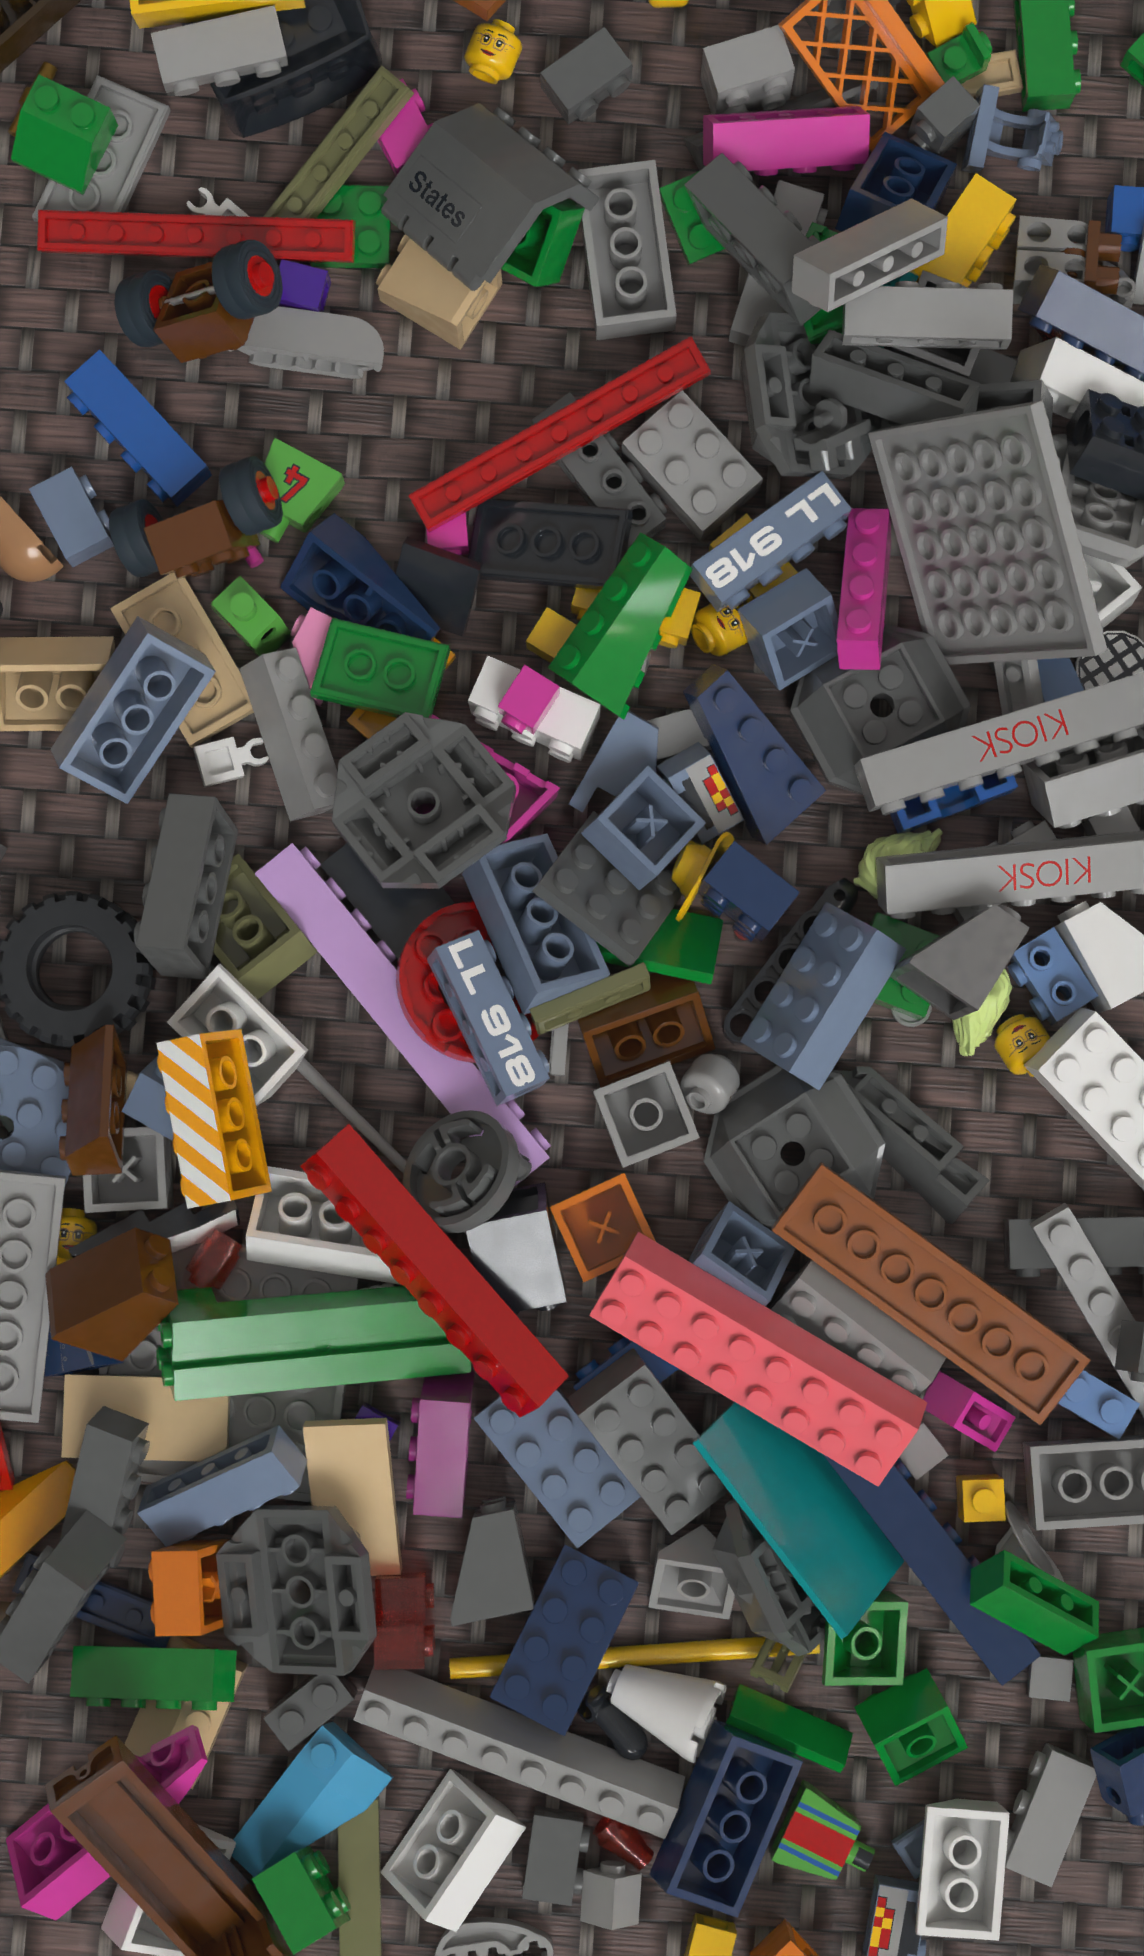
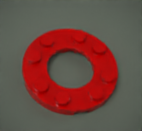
[396,902,540,1063]

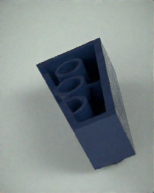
[683,664,826,845]

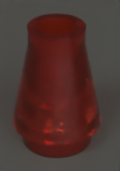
[593,1816,654,1871]

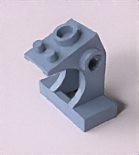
[961,84,1063,174]

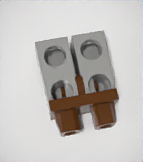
[1013,216,1122,304]

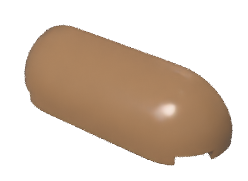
[0,496,64,582]

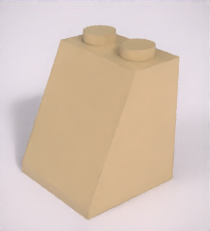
[376,234,502,350]

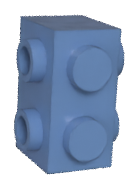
[1007,927,1098,1026]

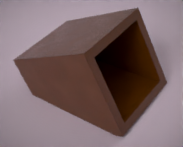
[45,1227,179,1361]

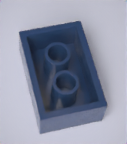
[835,132,957,232]
[698,841,800,942]

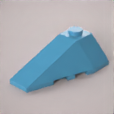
[232,1721,394,1877]

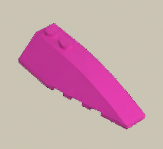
[6,1725,208,1921]

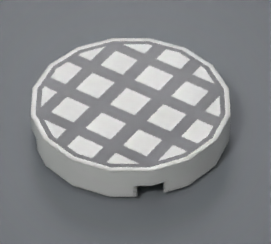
[1075,631,1144,690]

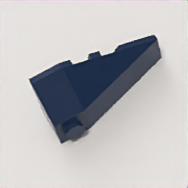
[280,513,440,641]

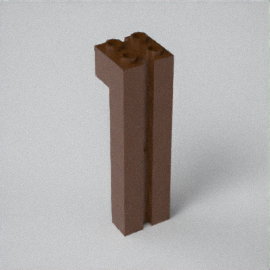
[45,1735,294,1956]

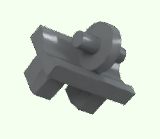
[794,398,871,471]

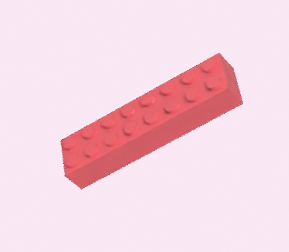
[589,1232,927,1486]

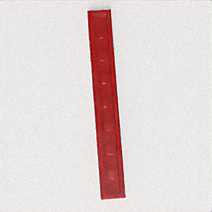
[37,210,356,263]
[408,336,711,532]

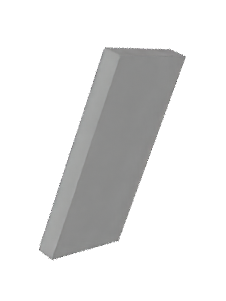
[32,75,171,223]

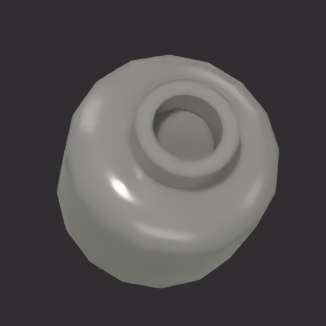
[680,1054,740,1114]

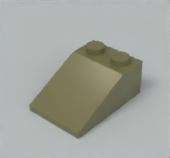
[213,853,317,1000]

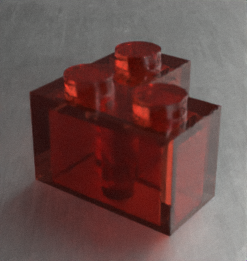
[374,1572,436,1670]

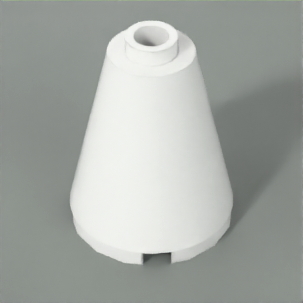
[607,1664,726,1763]

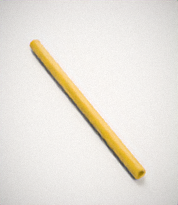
[449,1636,820,1679]

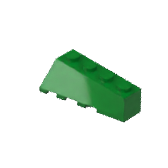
[548,532,692,720]

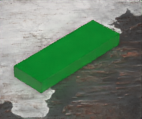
[726,1684,853,1773]

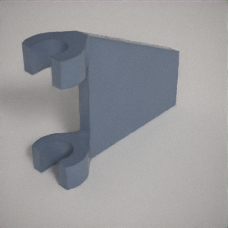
[569,710,659,812]

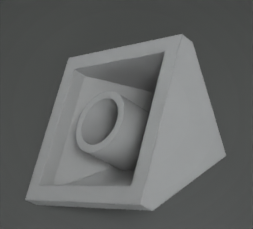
[648,1524,735,1620]

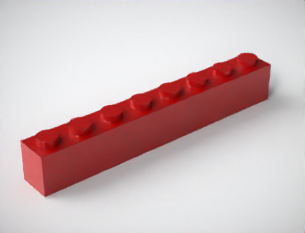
[300,1124,569,1418]

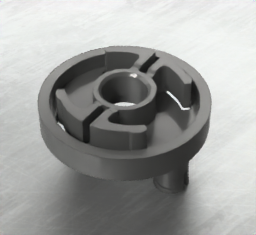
[403,1110,532,1233]

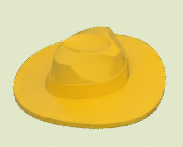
[671,832,734,922]

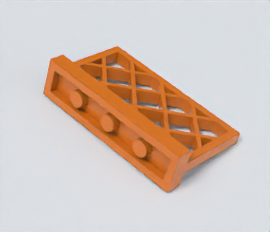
[778,0,945,152]

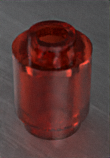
[185,1229,243,1290]

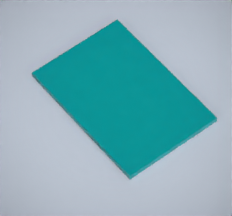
[692,1402,904,1639]

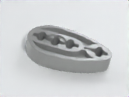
[435,1917,554,1956]

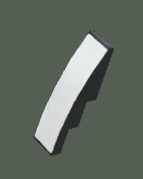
[68,1200,240,1259]

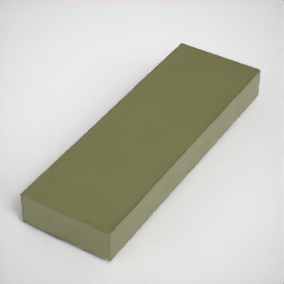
[529,962,651,1035]

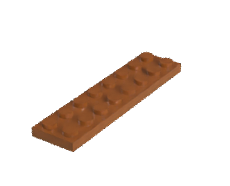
[771,1162,1091,1426]

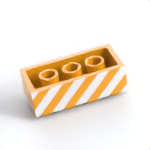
[156,1029,272,1209]

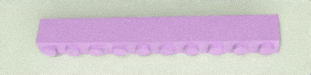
[255,843,551,1187]

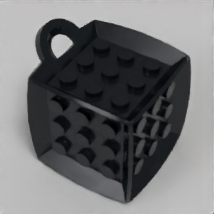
[181,0,382,138]

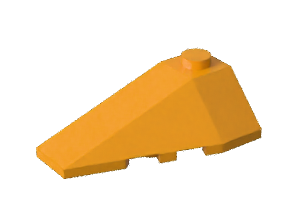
[0,1460,76,1579]

